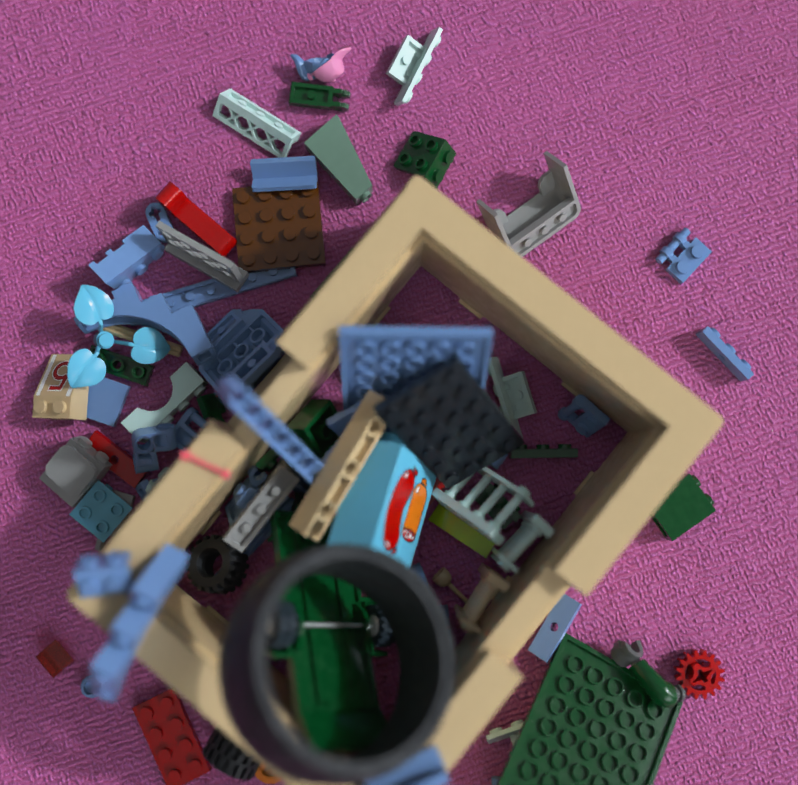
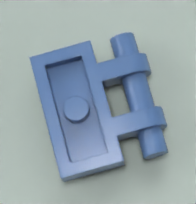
[655,227,712,284]

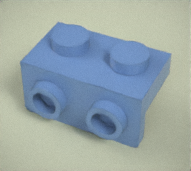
[73,551,134,598]

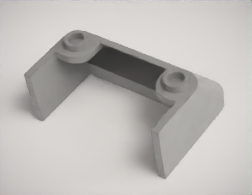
[476,151,581,257]

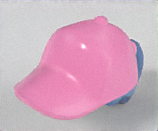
[290,45,351,82]

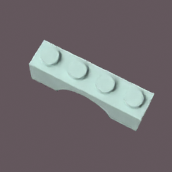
[121,362,208,443]

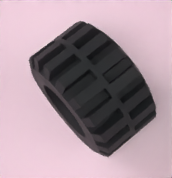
[186,535,249,595]
[203,725,261,780]

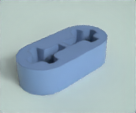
[145,203,174,243]

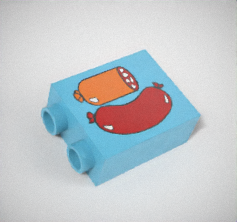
[327,432,436,567]

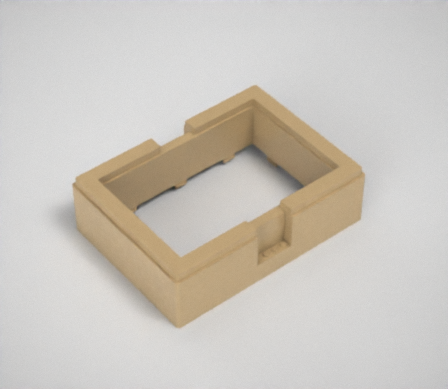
[67,176,723,785]

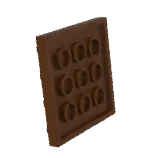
[232,180,326,273]

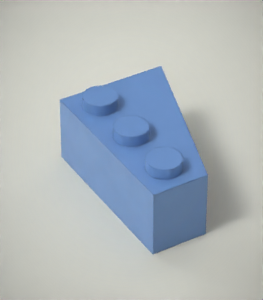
[88,225,165,289]

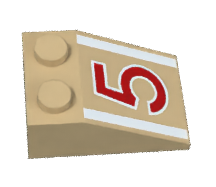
[32,354,89,420]

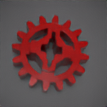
[674,648,725,700]

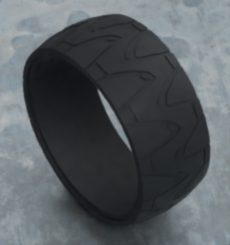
[218,544,455,785]

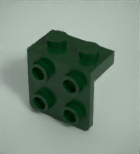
[394,131,457,189]

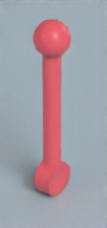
[180,450,230,479]

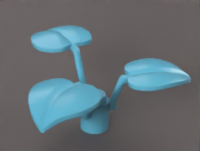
[67,285,170,388]

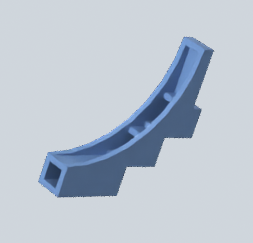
[74,282,218,365]
[89,543,189,704]

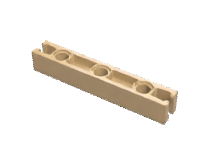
[289,390,387,542]

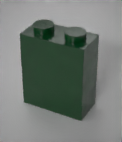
[650,473,716,541]

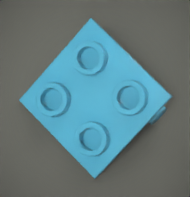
[69,480,133,543]

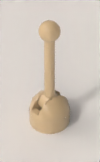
[432,567,468,603]

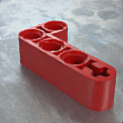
[155,181,237,257]

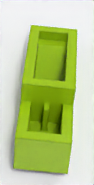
[428,504,495,558]

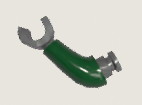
[611,640,685,708]

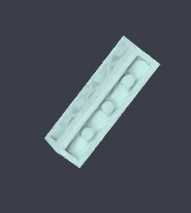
[212,88,301,158]

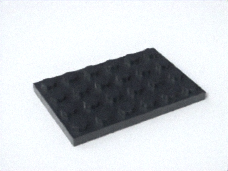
[373,355,525,489]

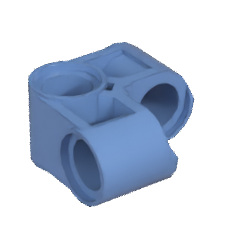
[131,423,177,474]

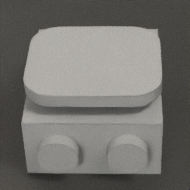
[39,436,112,507]

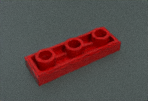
[89,430,148,488]

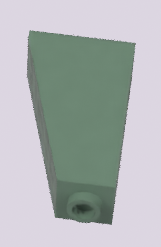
[304,115,373,205]

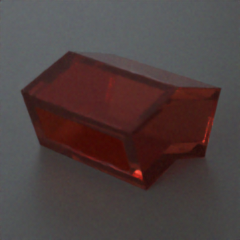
[36,639,75,678]

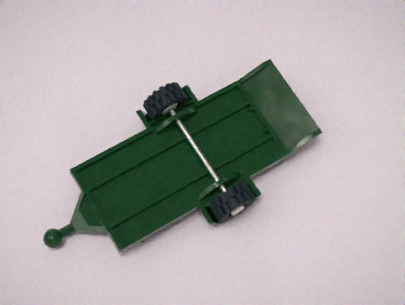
[265,491,395,753]

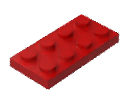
[132,688,212,785]

